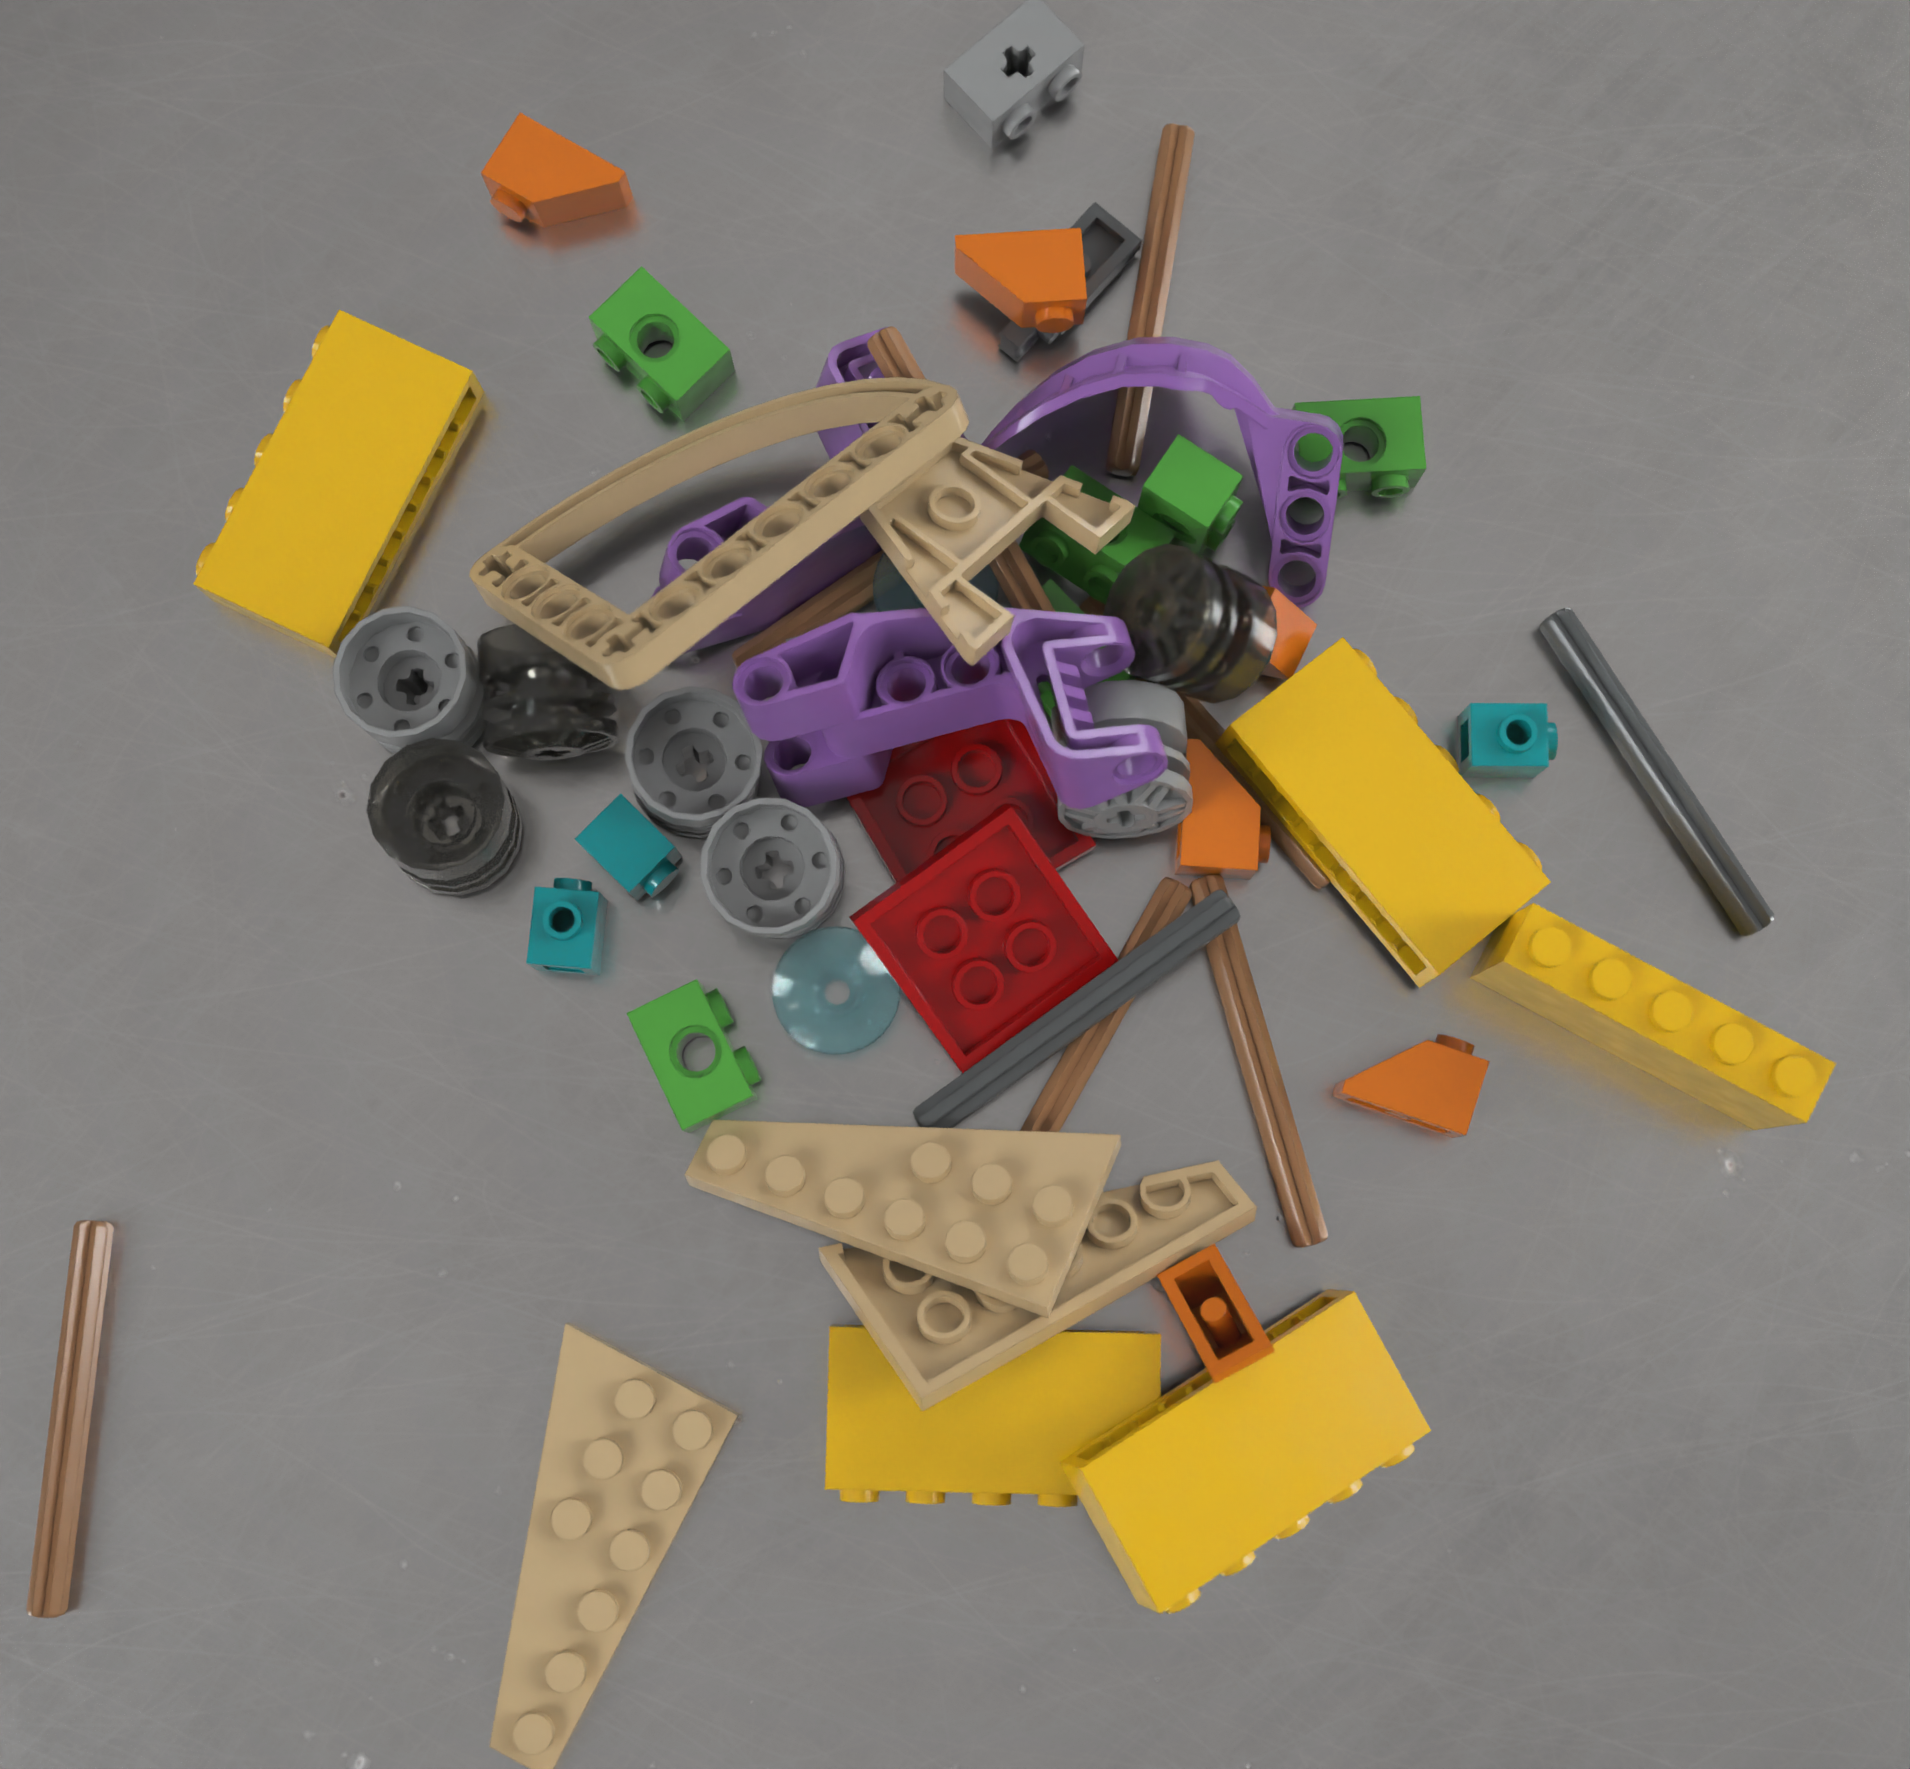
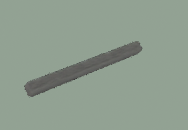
[1540,607,1774,936]
[913,889,1241,1128]

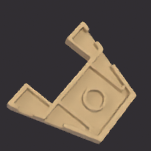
[860,437,1135,666]

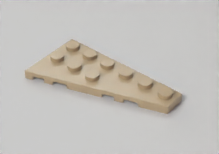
[685,1120,1121,1318]
[819,1160,1257,1412]
[489,1323,740,1769]

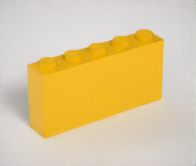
[193,310,484,658]
[1215,637,1551,988]
[1470,903,1836,1130]
[1060,1289,1431,1614]
[825,1324,1161,1507]

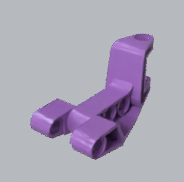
[651,327,967,655]
[732,607,1168,809]

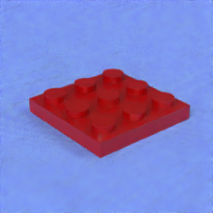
[845,719,1096,883]
[849,803,1118,1073]

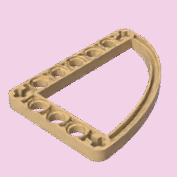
[469,377,969,690]

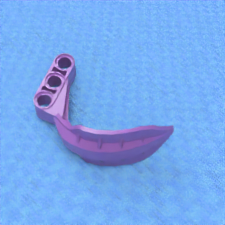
[981,336,1344,608]

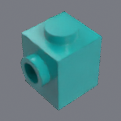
[1458,703,1558,778]
[575,793,682,901]
[526,878,608,976]

